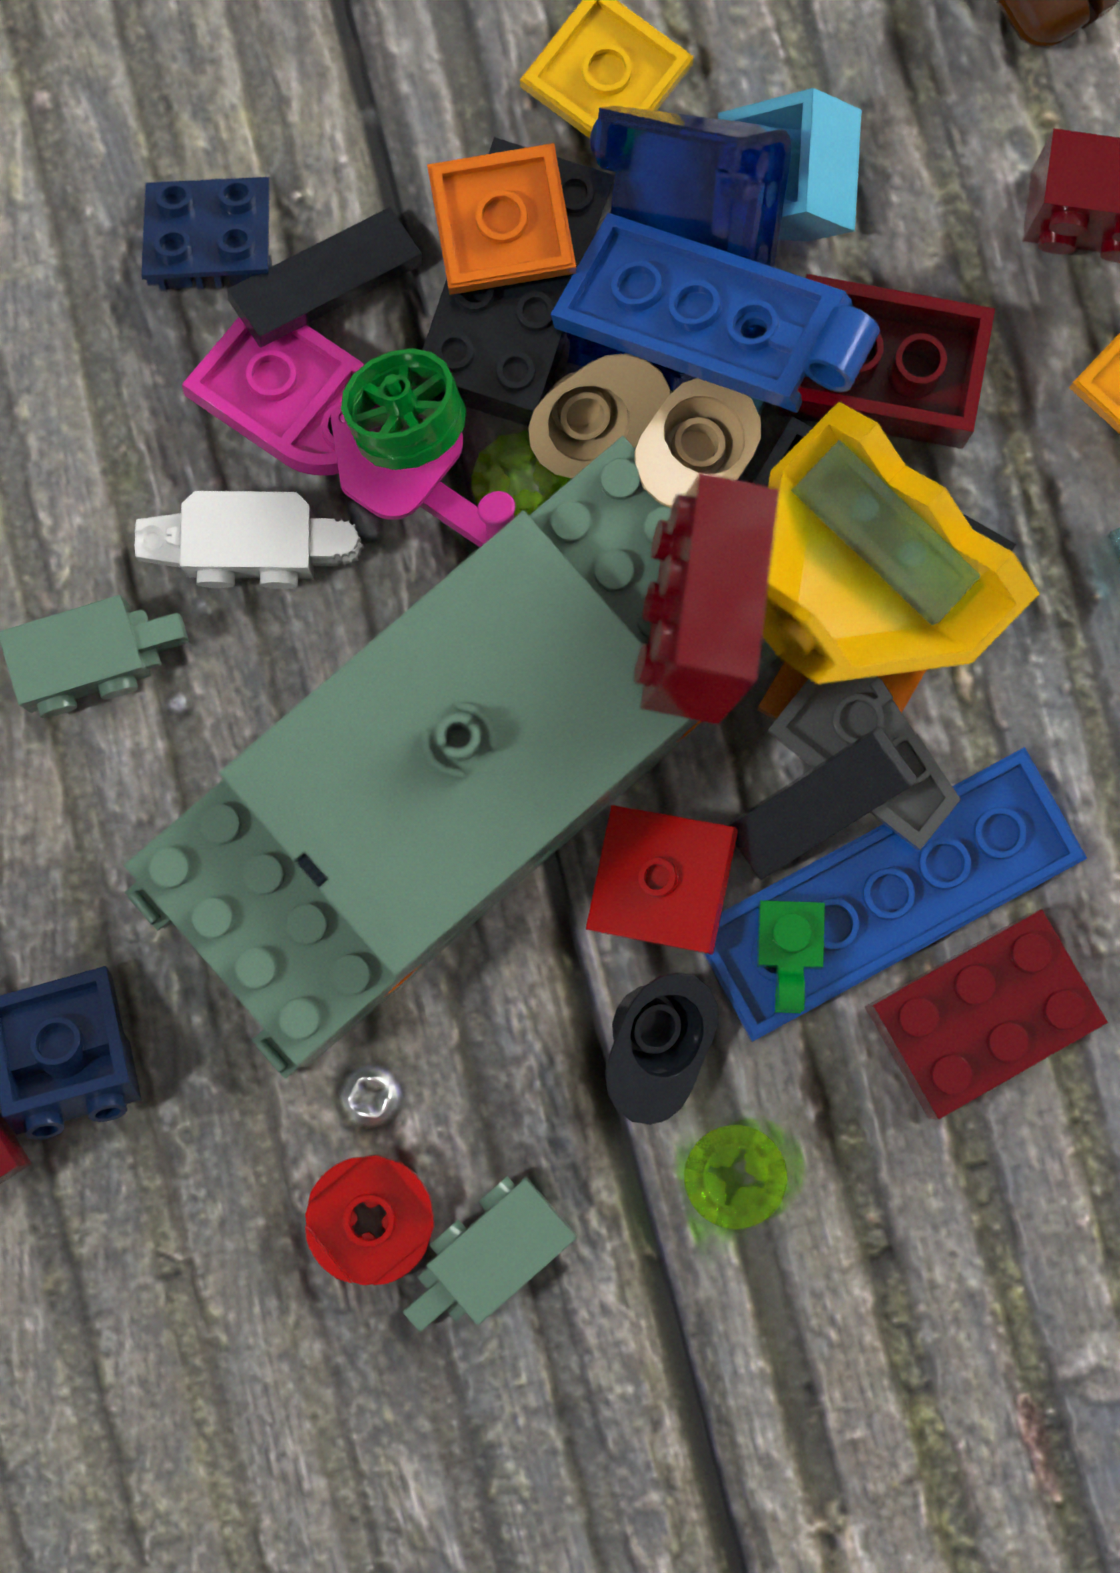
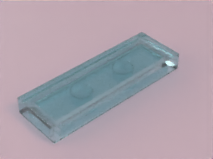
[791,440,981,626]

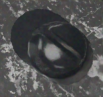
[605,972,718,1125]

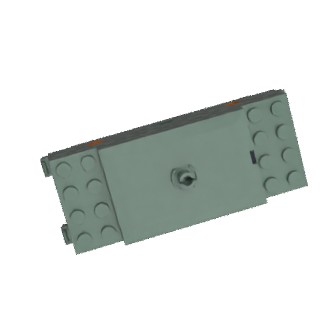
[123,435,778,1079]

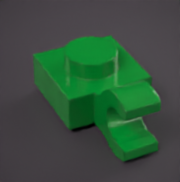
[757,900,825,1014]

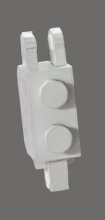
[134,491,364,589]

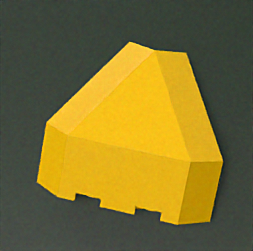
[762,402,1040,684]

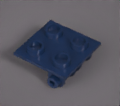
[141,176,273,292]

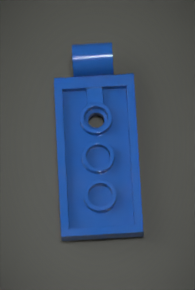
[551,213,880,413]

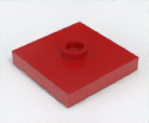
[586,805,738,955]

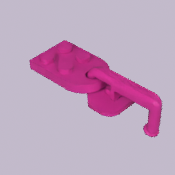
[182,317,515,547]

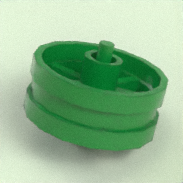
[341,348,466,470]

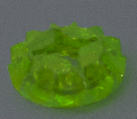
[471,430,572,518]
[684,1125,787,1229]

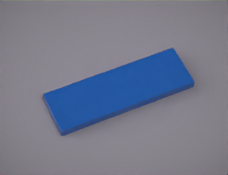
[703,747,1087,1042]

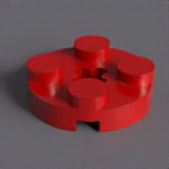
[305,1155,435,1285]

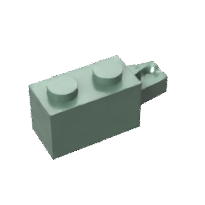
[0,594,189,718]
[403,1176,577,1332]

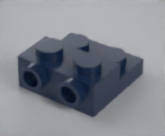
[0,966,142,1140]

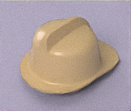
[528,354,670,478]
[634,378,761,508]

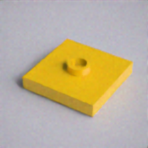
[520,0,694,160]

